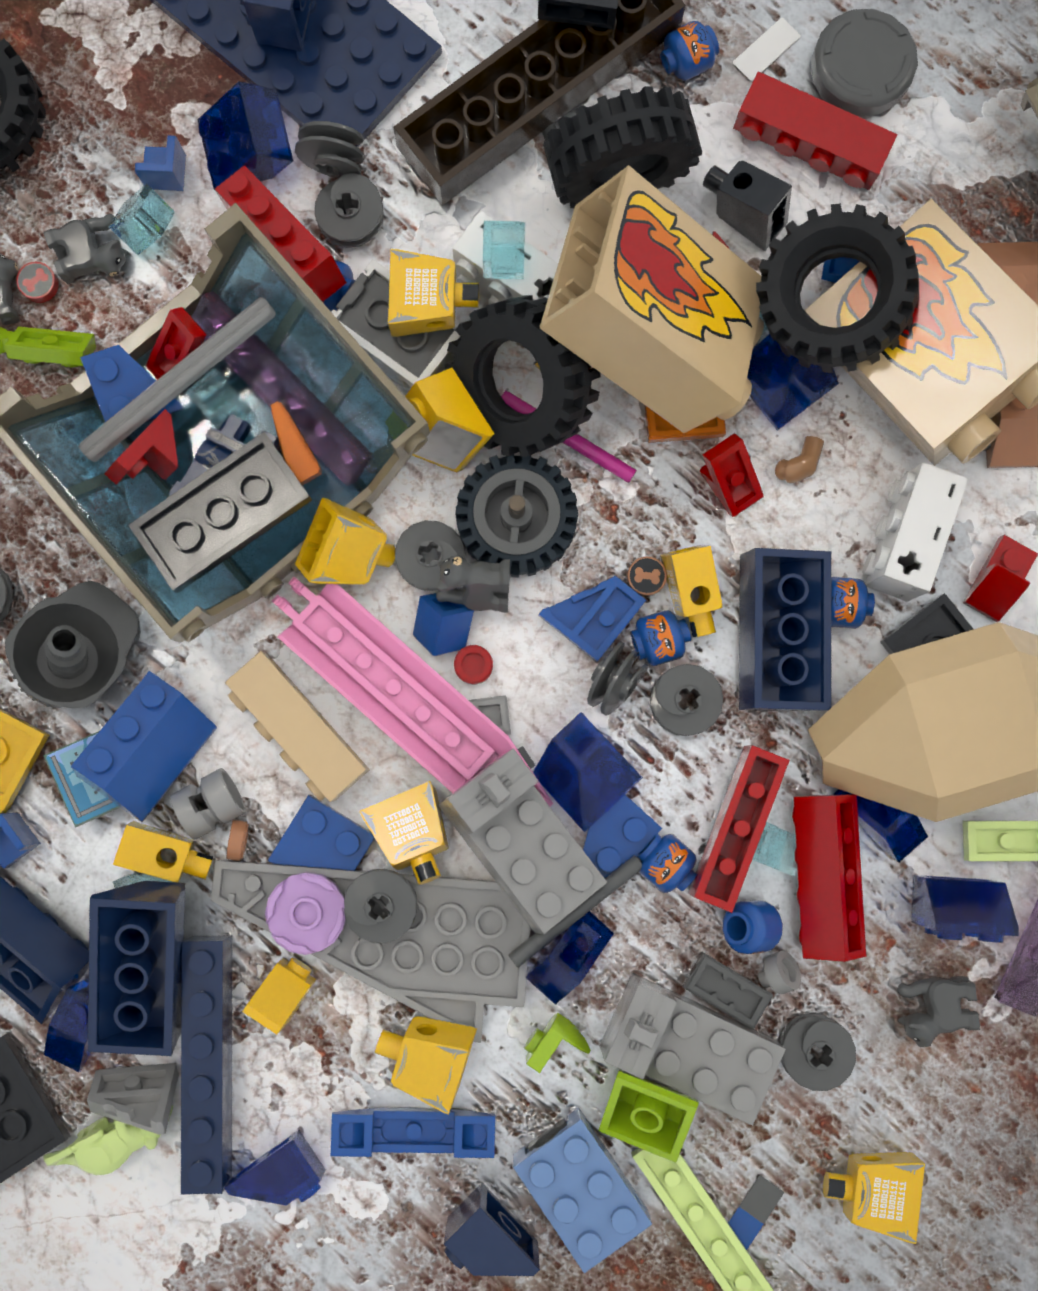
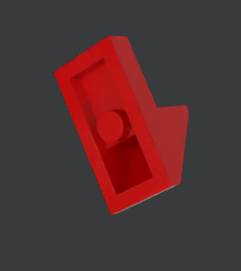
[145,307,207,380]
[104,409,178,485]
[700,433,764,517]
[963,534,1038,622]

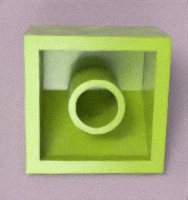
[598,1069,699,1163]

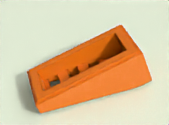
[271,401,323,486]

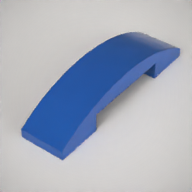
[330,1107,496,1158]

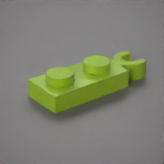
[0,326,96,368]

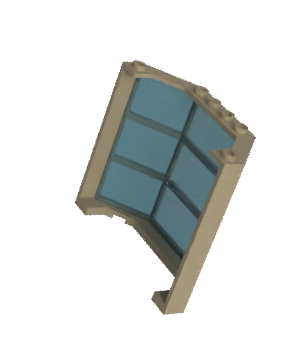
[0,203,430,643]

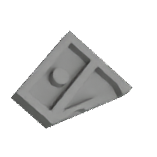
[87,1063,179,1135]

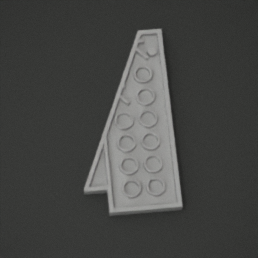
[211,859,530,1043]

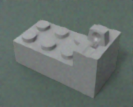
[438,748,607,934]
[599,972,786,1126]

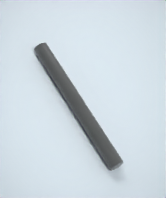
[508,855,642,968]

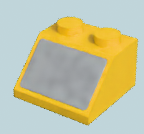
[387,368,494,473]

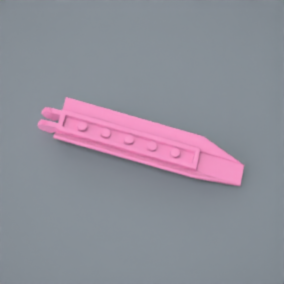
[272,577,553,807]

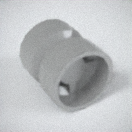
[170,768,246,840]

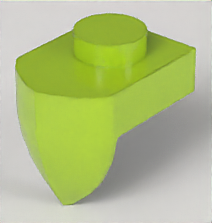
[524,1013,591,1073]

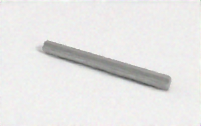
[79,297,276,462]

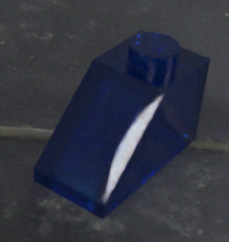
[833,789,928,863]
[525,911,614,1005]
[44,980,91,1072]
[224,1130,326,1206]

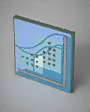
[43,731,120,828]

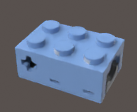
[513,1108,652,1273]

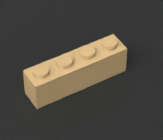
[225,651,370,802]

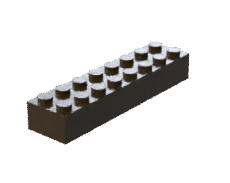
[393,0,686,205]

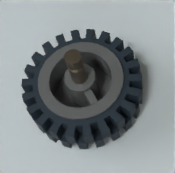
[455,454,578,578]

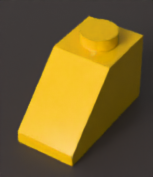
[242,957,317,1035]

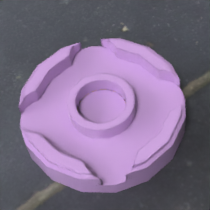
[265,872,346,955]

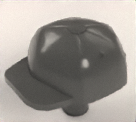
[5,581,139,709]

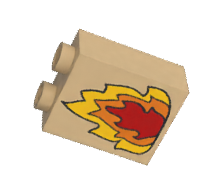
[540,165,764,433]
[804,199,1038,466]

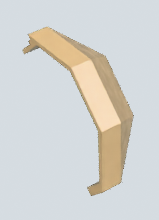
[808,622,1038,822]

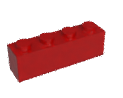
[733,71,898,190]
[215,165,347,302]
[688,745,790,913]
[792,794,867,962]

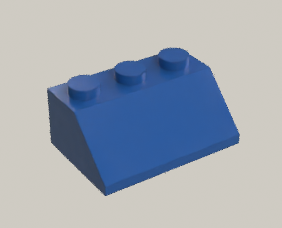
[71,671,217,822]

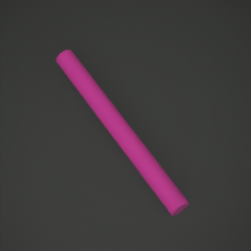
[501,390,637,483]

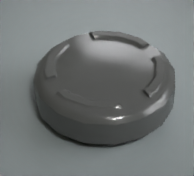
[811,9,918,116]

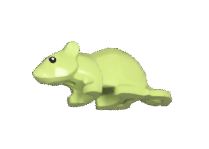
[43,1105,173,1175]

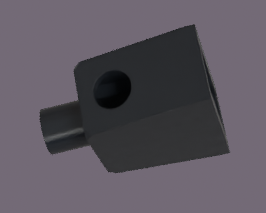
[703,161,792,251]

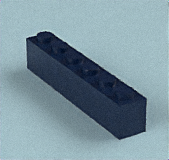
[181,935,232,1195]

